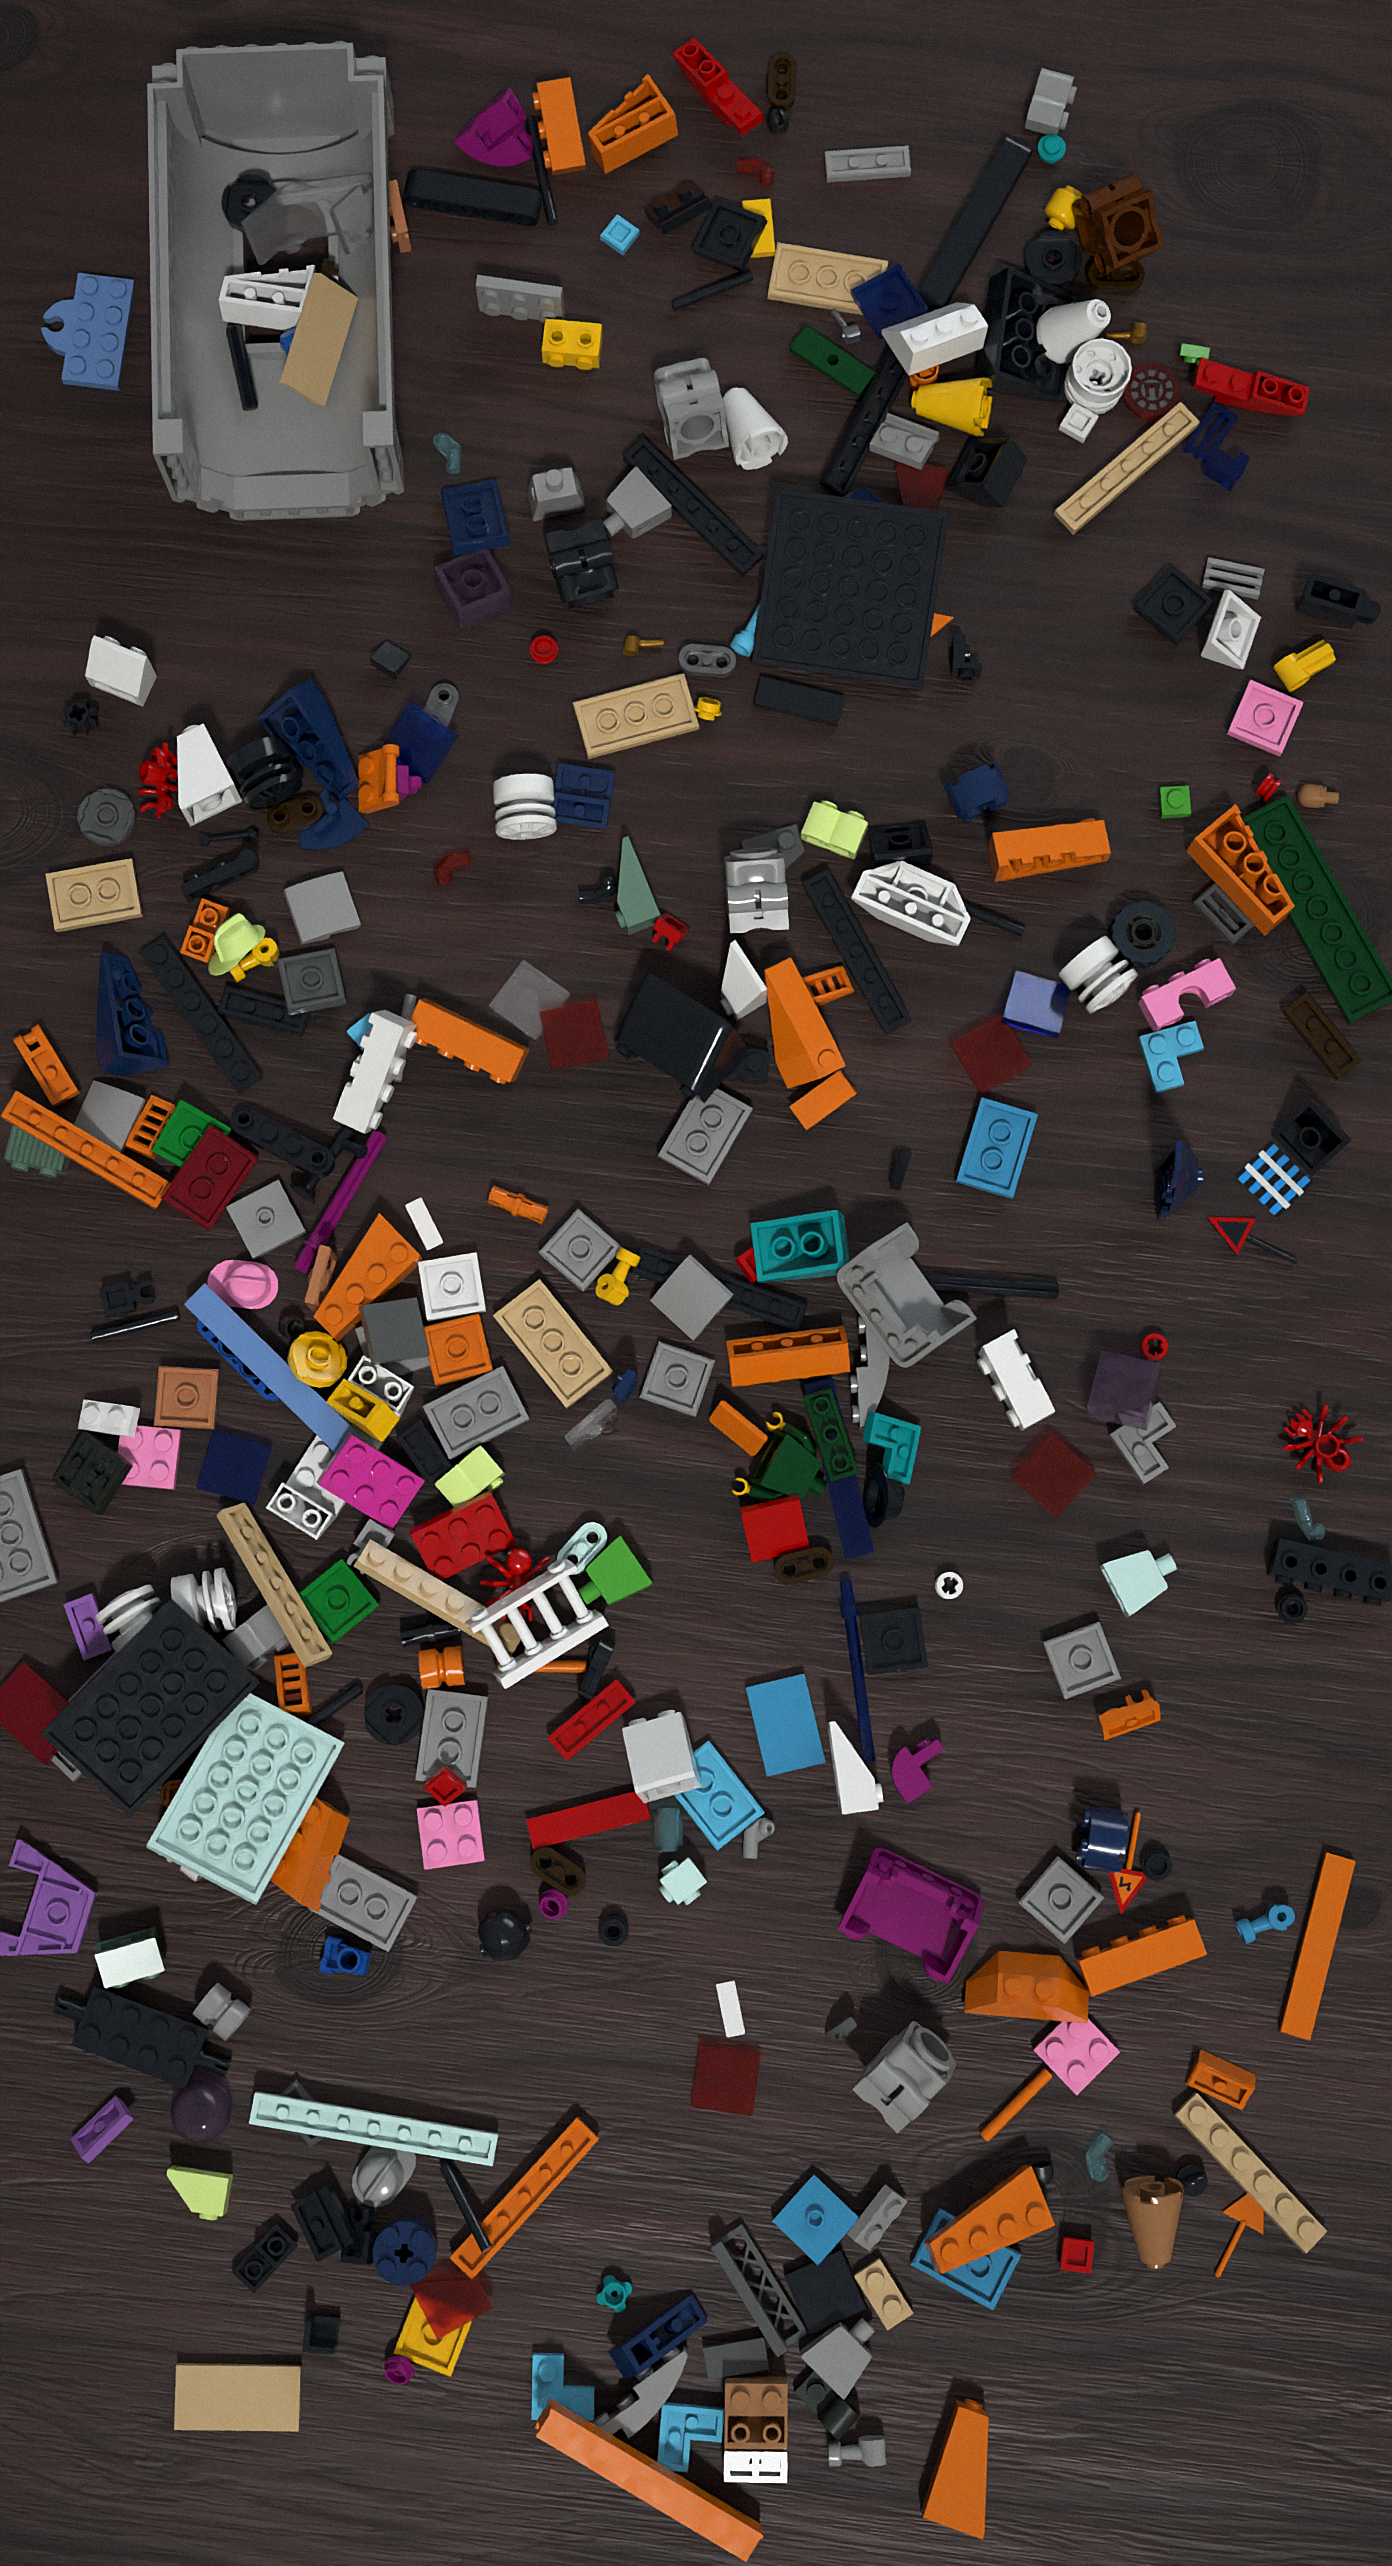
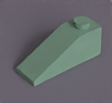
[614,836,661,935]

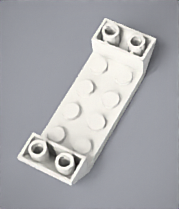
[266,1355,414,1540]

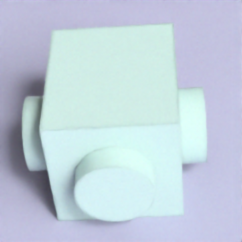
[658,1857,707,1905]

